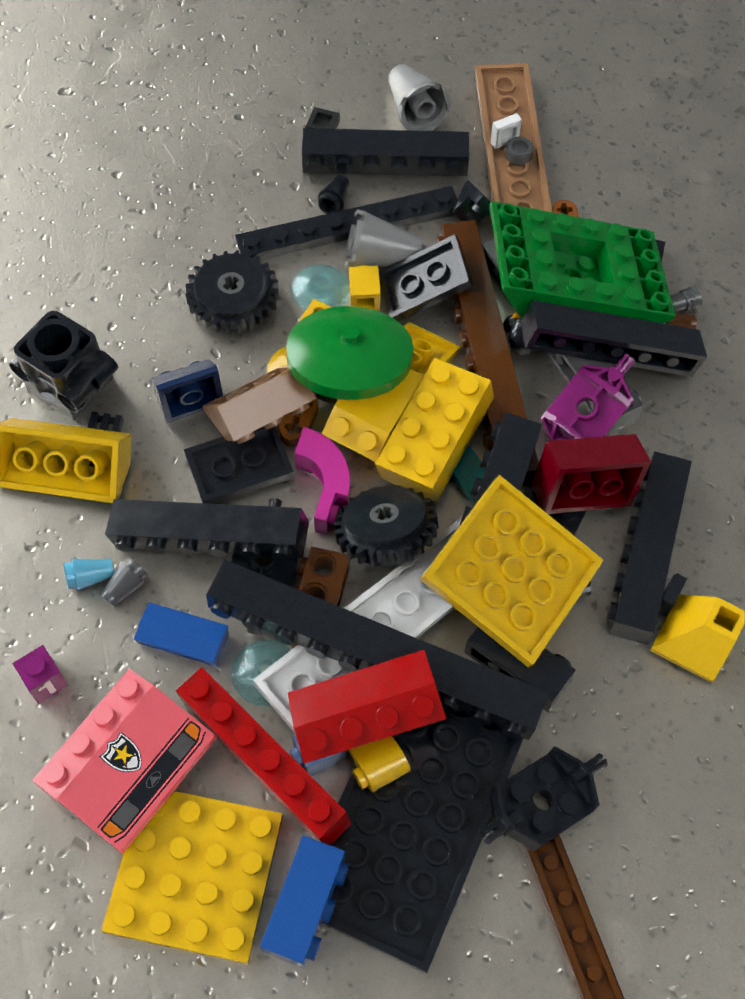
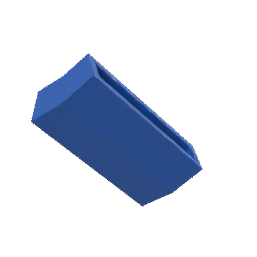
[133,602,229,667]

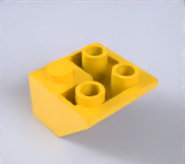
[650,594,745,683]

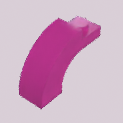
[294,427,350,535]

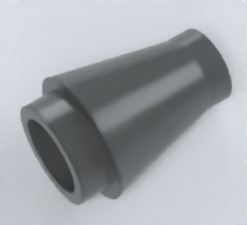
[100,557,149,607]

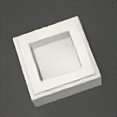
[490,113,522,149]

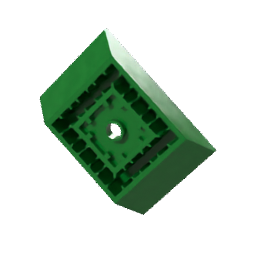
[489,201,675,323]

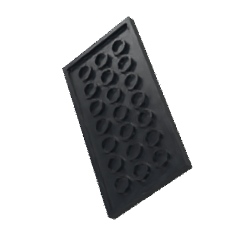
[322,710,524,975]

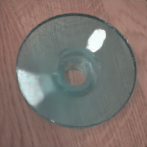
[292,264,349,310]
[231,640,290,706]

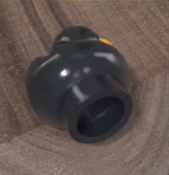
[503,312,535,355]

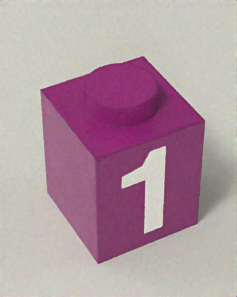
[12,645,69,704]

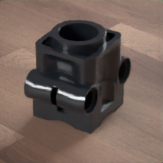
[9,311,118,421]

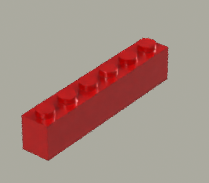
[176,667,351,845]

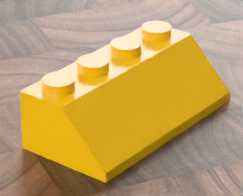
[0,418,132,503]

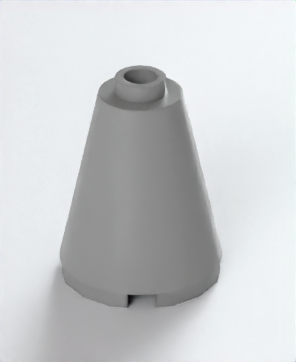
[388,64,451,131]
[345,209,427,268]

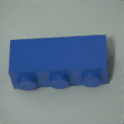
[259,835,350,969]

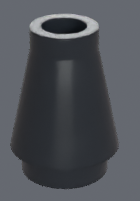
[318,175,350,214]

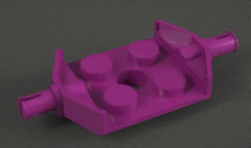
[539,354,635,461]

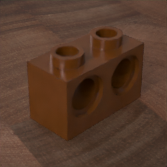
[294,546,350,607]

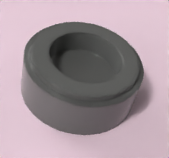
[505,137,534,165]

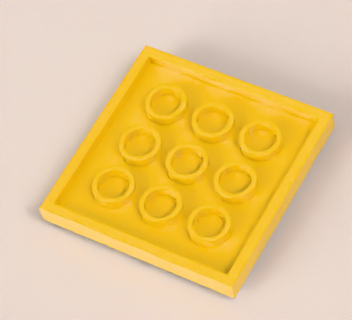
[420,475,604,667]
[101,791,283,965]

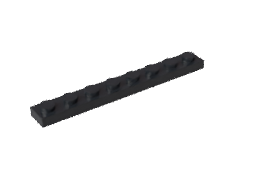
[235,186,458,260]

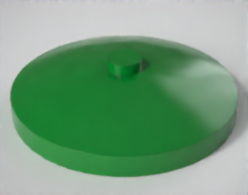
[286,306,413,400]

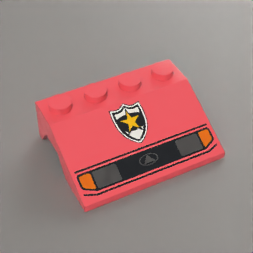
[32,669,217,854]

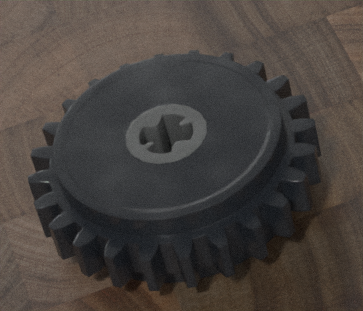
[185,250,279,335]
[334,485,439,567]

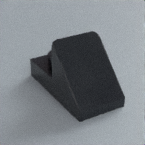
[453,180,491,224]

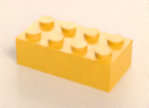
[375,358,494,503]

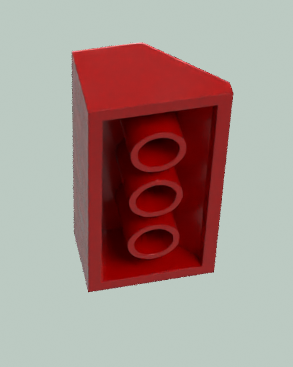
[288,650,446,764]

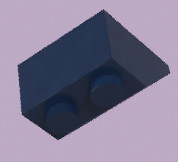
[151,359,223,423]

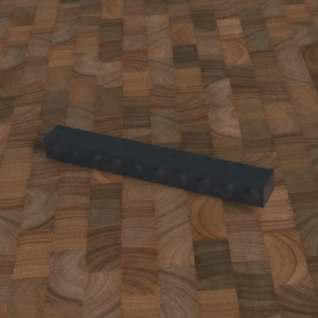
[206,559,549,740]

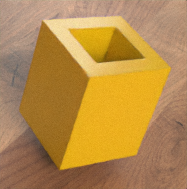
[349,265,380,312]

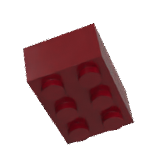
[531,434,651,514]

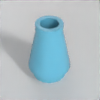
[63,558,114,591]

